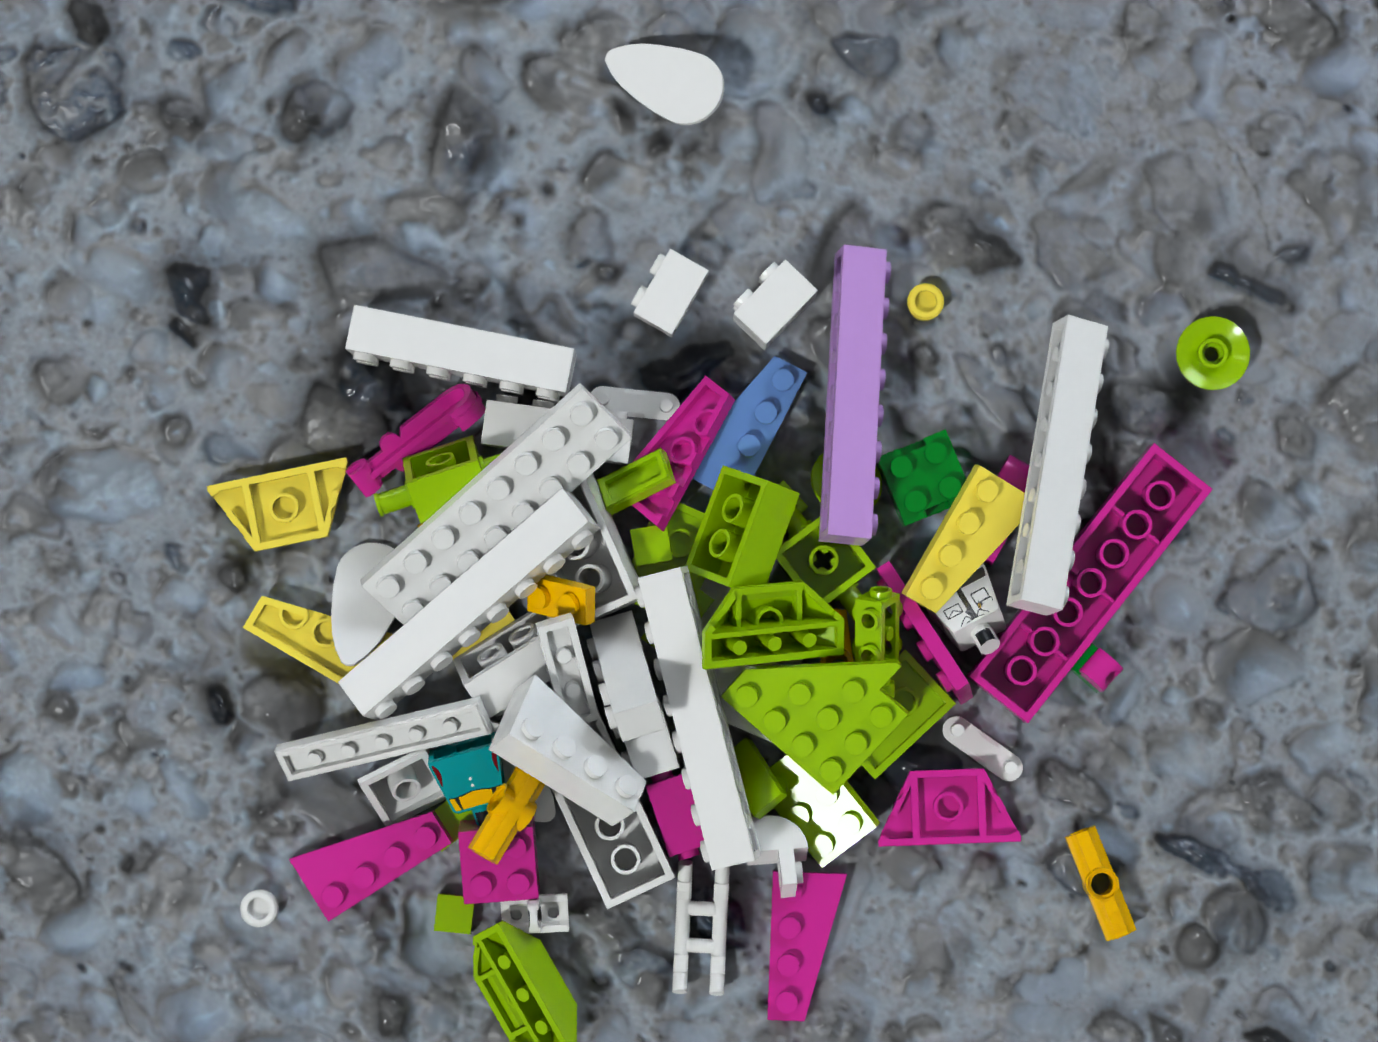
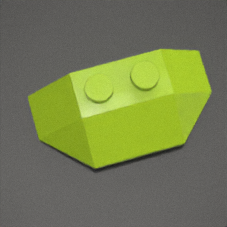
[702,580,844,670]
[473,920,577,1042]

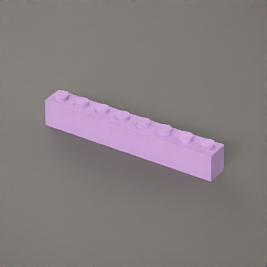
[819,244,891,546]

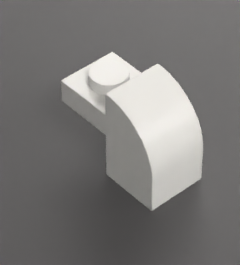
[747,815,808,898]

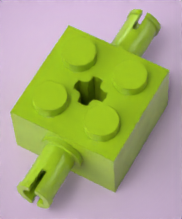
[373,435,501,523]
[776,506,876,620]

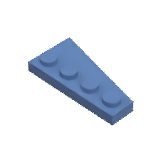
[692,356,808,490]

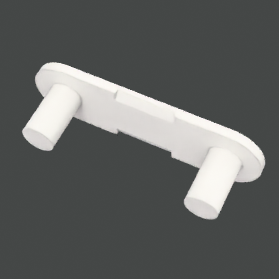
[591,386,680,421]
[942,716,1023,781]

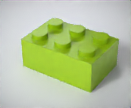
[685,465,800,588]

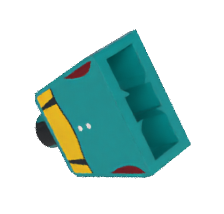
[428,732,505,826]

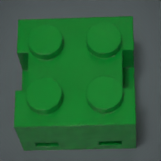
[876,429,966,527]

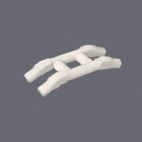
[672,859,730,996]

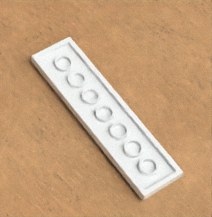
[360,383,632,625]

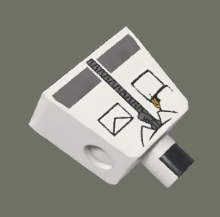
[926,563,1007,655]

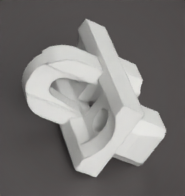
[500,893,569,934]

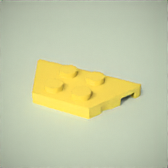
[207,457,348,552]

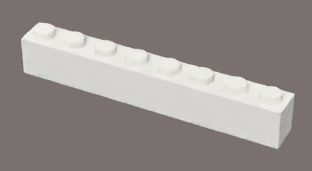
[1006,315,1109,616]
[338,488,600,721]
[635,565,761,870]

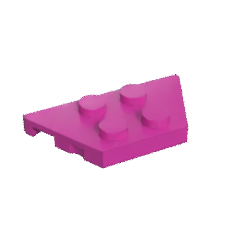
[878,768,1021,847]

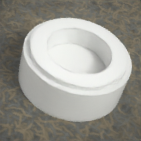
[240,889,279,927]

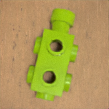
[852,586,903,698]

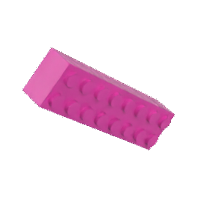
[966,443,1213,723]

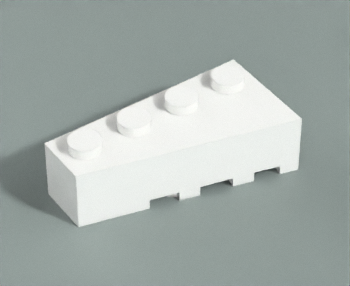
[488,674,647,826]

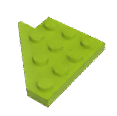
[721,660,908,796]

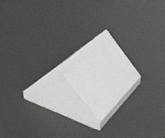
[357,748,446,826]

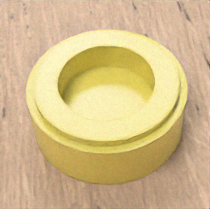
[907,283,944,321]

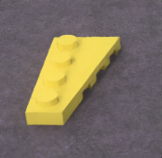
[901,464,1025,613]
[243,596,393,684]

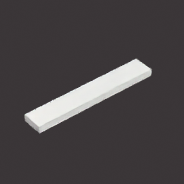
[274,696,493,782]

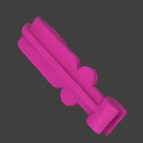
[345,384,486,498]

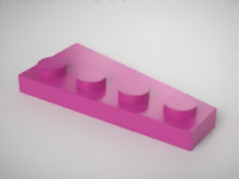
[631,376,735,532]
[876,561,973,705]
[289,810,454,922]
[767,870,847,1022]

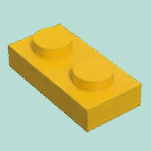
[527,575,595,626]

